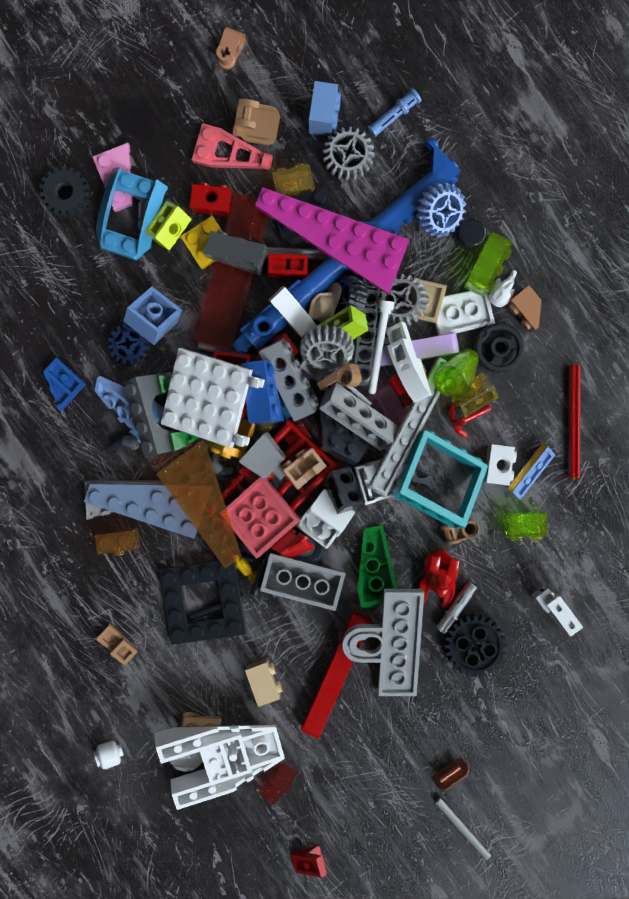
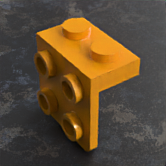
[204,418,255,459]

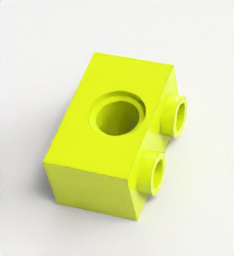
[145,201,191,250]

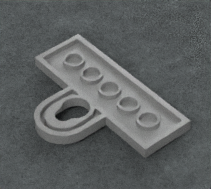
[342,589,424,696]

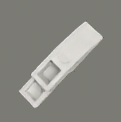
[386,321,432,402]

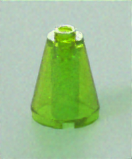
[434,349,479,399]

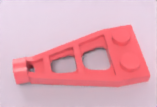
[192,123,273,170]

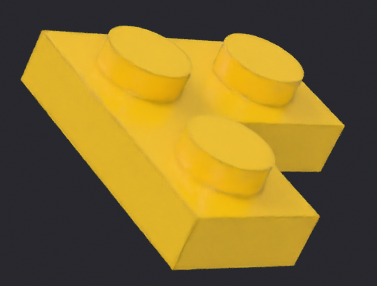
[180,216,223,270]

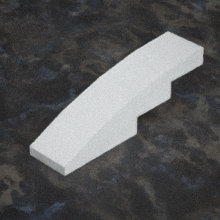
[268,286,317,339]

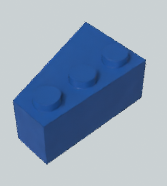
[242,360,284,424]

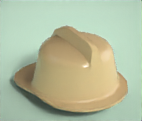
[308,283,341,324]

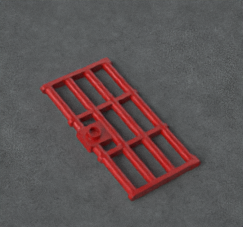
[205,419,339,540]

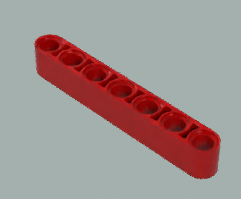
[300,610,371,739]

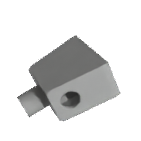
[239,432,286,480]

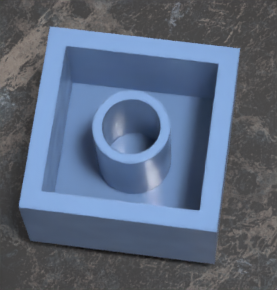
[309,81,341,136]
[124,287,182,345]

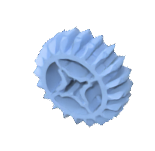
[416,182,466,237]

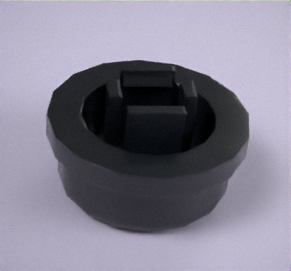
[455,219,487,251]

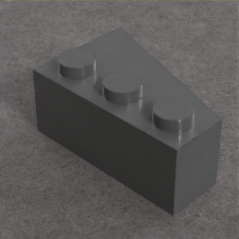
[204,231,268,276]

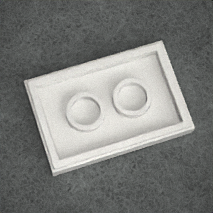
[435,287,495,336]

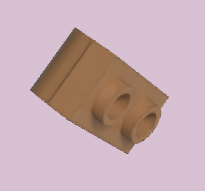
[317,362,362,391]
[181,712,222,727]

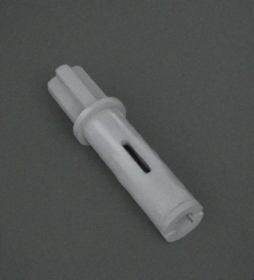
[436,581,478,634]

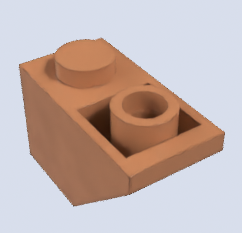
[508,286,541,332]

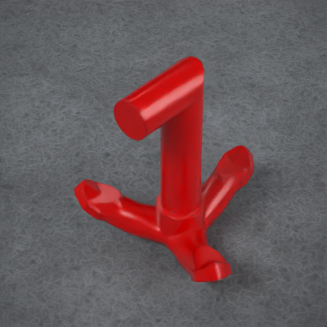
[449,405,491,438]

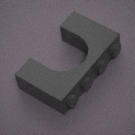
[123,372,192,458]

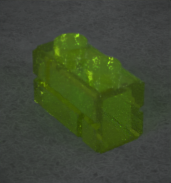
[504,512,548,541]

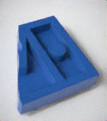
[44,358,86,411]

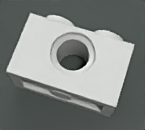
[483,444,517,486]

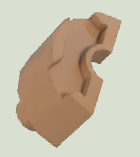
[281,448,327,490]

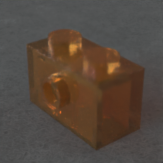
[95,528,140,556]

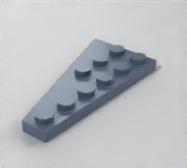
[84,482,214,539]

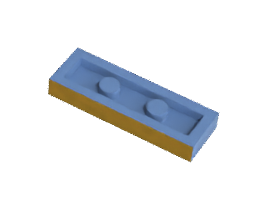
[507,443,555,500]

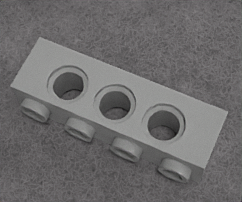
[259,338,319,421]
[319,383,397,451]

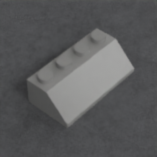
[260,553,346,611]

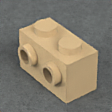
[245,658,283,707]

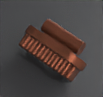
[434,759,470,791]

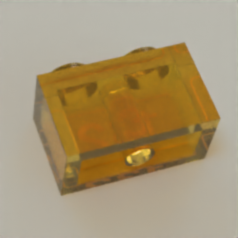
[272,163,315,197]
[450,372,498,418]

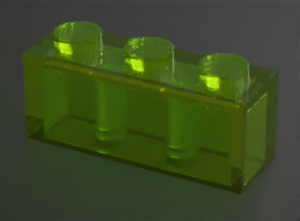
[464,232,512,297]

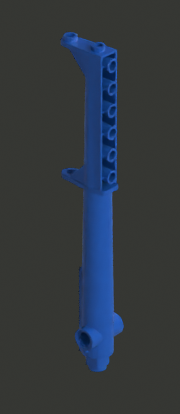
[231,138,460,354]

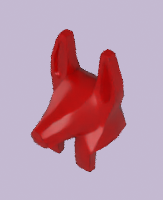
[419,549,459,608]

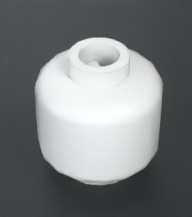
[94,740,124,769]

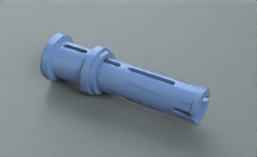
[368,87,421,137]

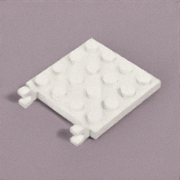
[161,348,265,448]

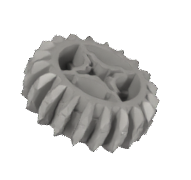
[323,127,375,181]
[378,274,429,325]
[300,324,354,371]

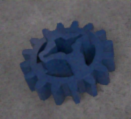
[108,323,151,365]

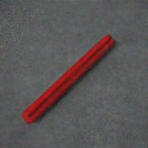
[568,365,580,478]

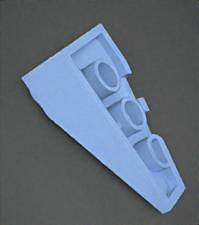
[95,376,165,444]

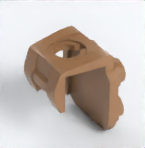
[233,99,280,145]

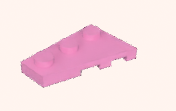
[93,143,133,212]

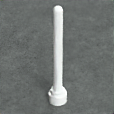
[368,300,394,394]

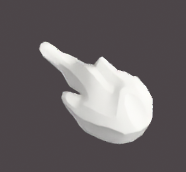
[489,270,517,307]

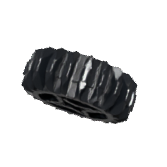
[334,275,369,315]

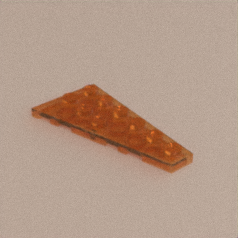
[157,440,242,569]

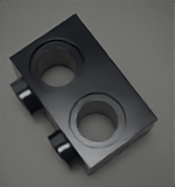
[323,466,366,514]

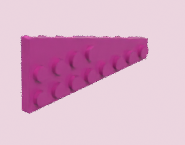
[256,187,409,295]

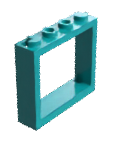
[391,430,489,529]

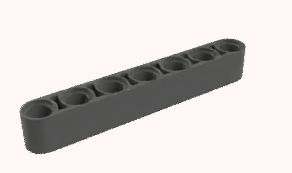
[354,278,380,386]

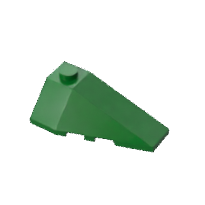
[357,525,397,608]

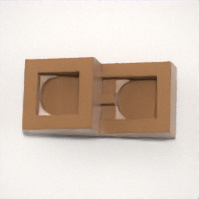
[96,623,138,666]

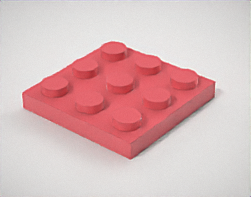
[220,477,301,558]

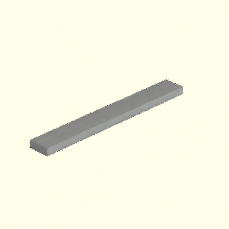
[367,356,454,497]

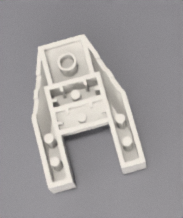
[155,725,285,810]

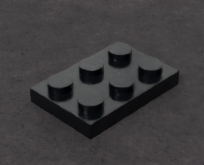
[276,187,334,242]

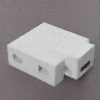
[532,586,583,637]

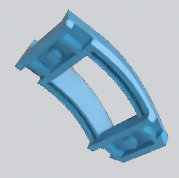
[96,167,168,261]

